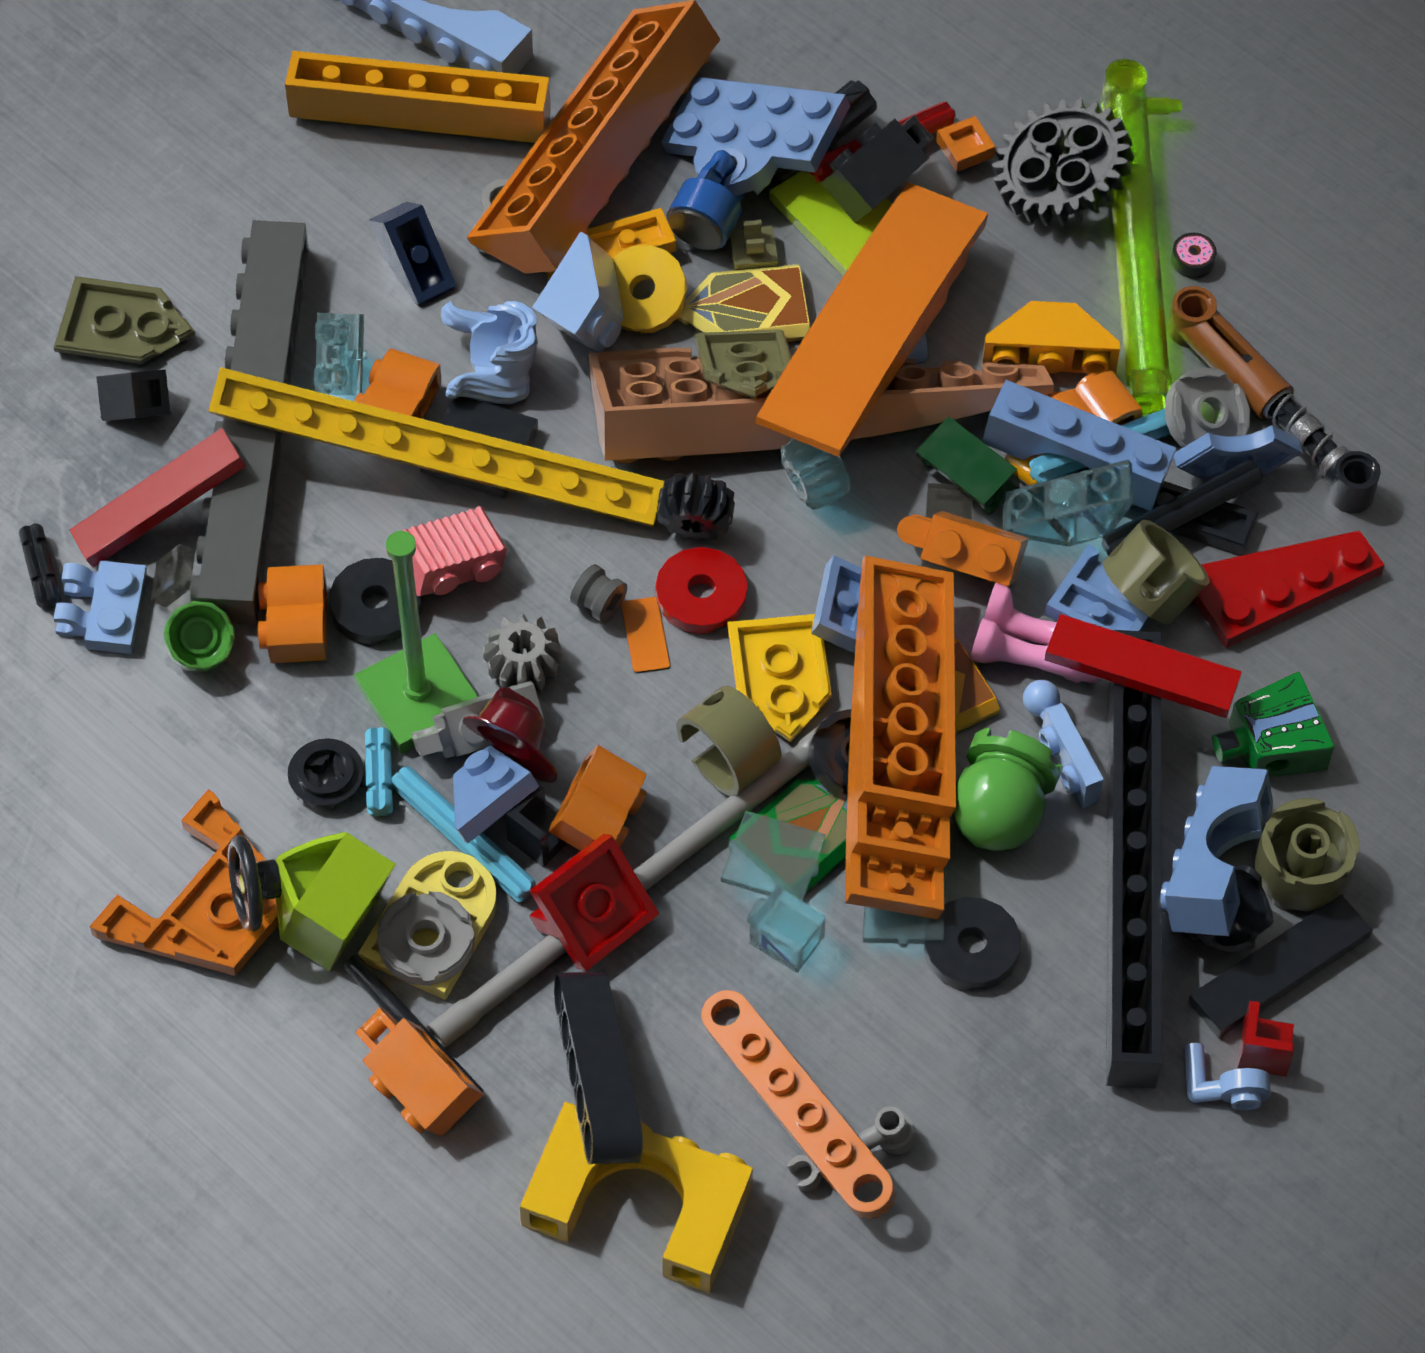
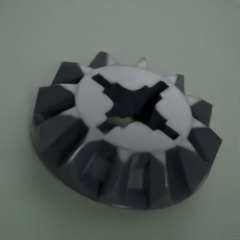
[287,738,364,810]

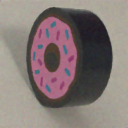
[1171,232,1217,277]

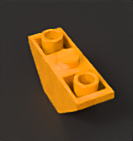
[982,301,1120,375]

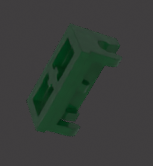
[916,416,1020,515]

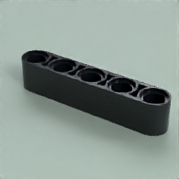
[554,971,643,1165]

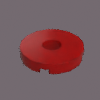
[655,547,748,634]

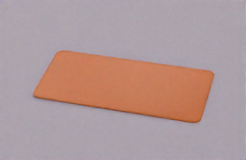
[621,597,670,672]

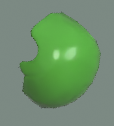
[163,601,235,673]

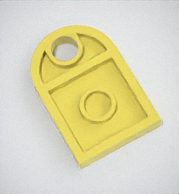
[358,851,497,1001]

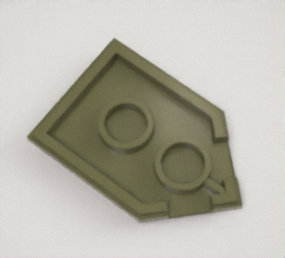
[53,276,195,364]
[695,329,791,399]

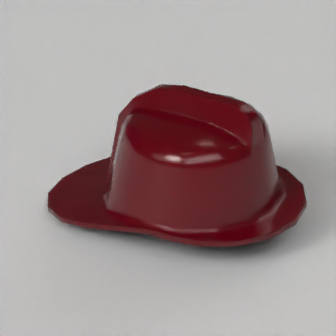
[463,687,558,783]

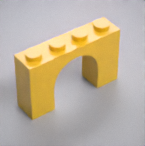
[520,1102,753,1293]

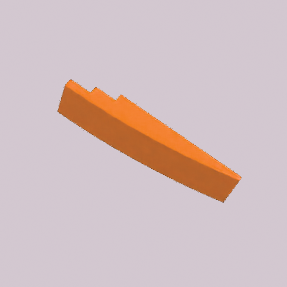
[755,182,988,457]
[845,555,956,919]

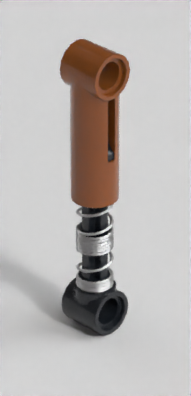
[1168,286,1381,514]

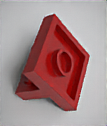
[529,834,659,972]

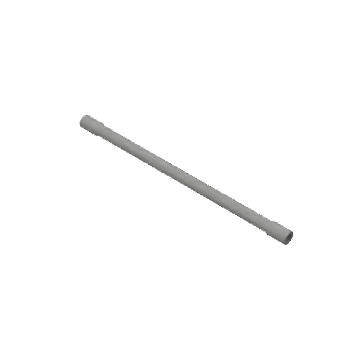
[426,727,817,1048]

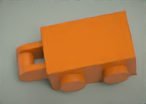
[897,511,1029,586]
[356,1007,483,1137]

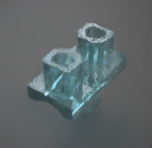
[314,313,367,396]

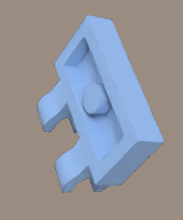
[53,561,147,654]

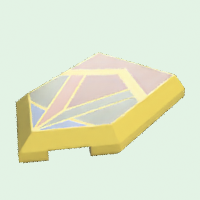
[676,264,810,342]

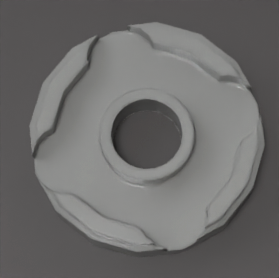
[1165,367,1250,448]
[377,891,475,986]

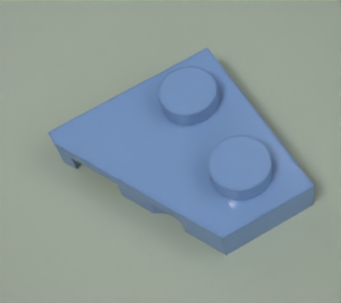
[1044,544,1150,631]

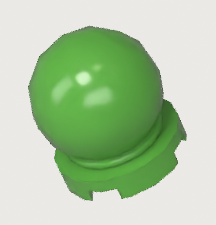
[952,728,1063,852]

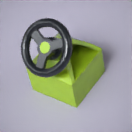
[228,832,396,971]

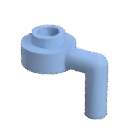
[1184,1043,1271,1111]

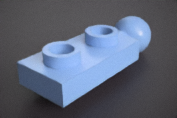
[1023,680,1104,809]

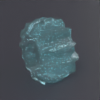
[781,438,850,510]

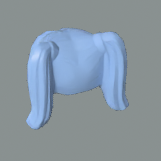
[441,301,538,405]

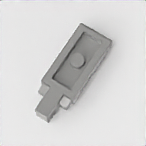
[411,681,546,758]

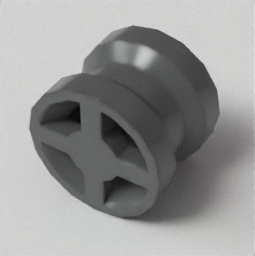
[570,564,628,623]

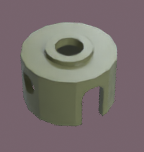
[1102,520,1210,625]
[676,686,782,796]

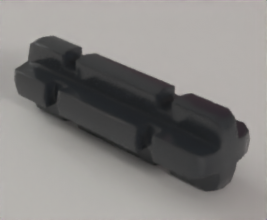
[18,523,61,608]

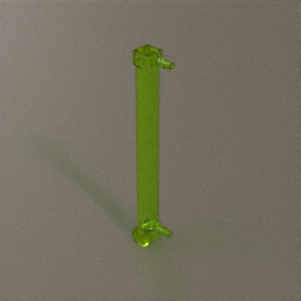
[1101,59,1182,414]

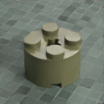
[1255,798,1359,911]

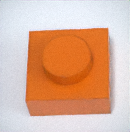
[936,116,996,172]

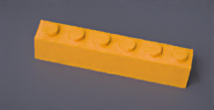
[285,50,551,143]

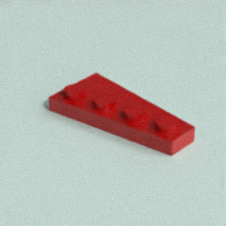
[1193,530,1385,648]

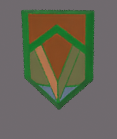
[729,780,847,903]

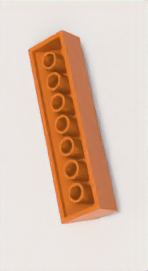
[466,0,721,274]

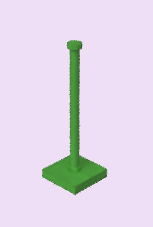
[354,531,478,754]

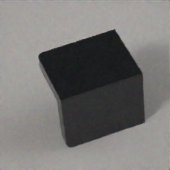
[96,369,171,421]
[505,783,567,867]

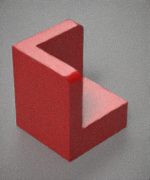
[1237,1001,1295,1076]

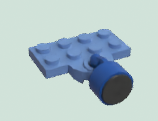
[661,77,850,250]

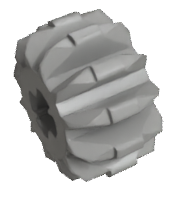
[483,612,563,691]

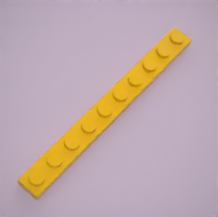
[208,367,664,527]

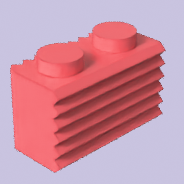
[402,506,507,597]

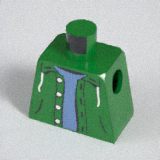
[1212,671,1334,778]

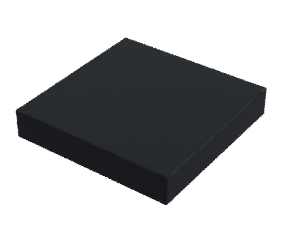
[420,397,538,499]

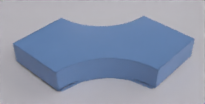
[1174,425,1302,481]

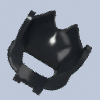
[1179,865,1274,952]

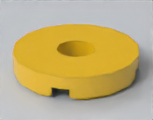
[613,245,688,334]

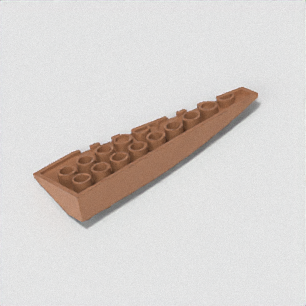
[588,347,1054,463]

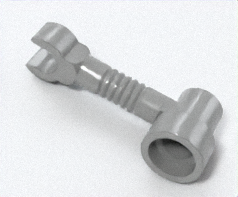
[787,1106,917,1192]

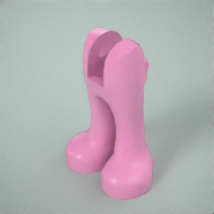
[970,583,1100,683]

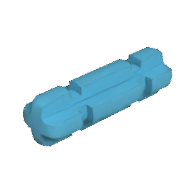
[365,727,393,817]

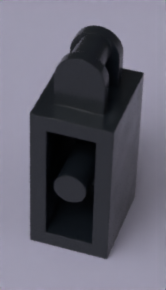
[821,114,934,222]

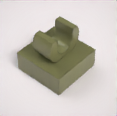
[729,220,778,270]

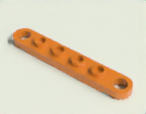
[701,990,896,1220]

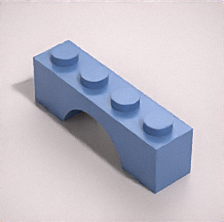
[982,380,1176,511]
[1160,766,1274,936]

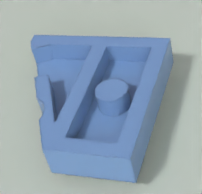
[811,555,861,653]
[453,745,539,844]

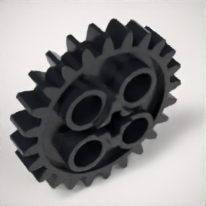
[992,98,1134,226]

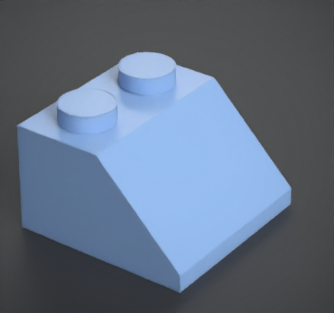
[532,232,624,352]

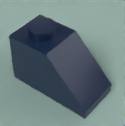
[368,202,457,304]

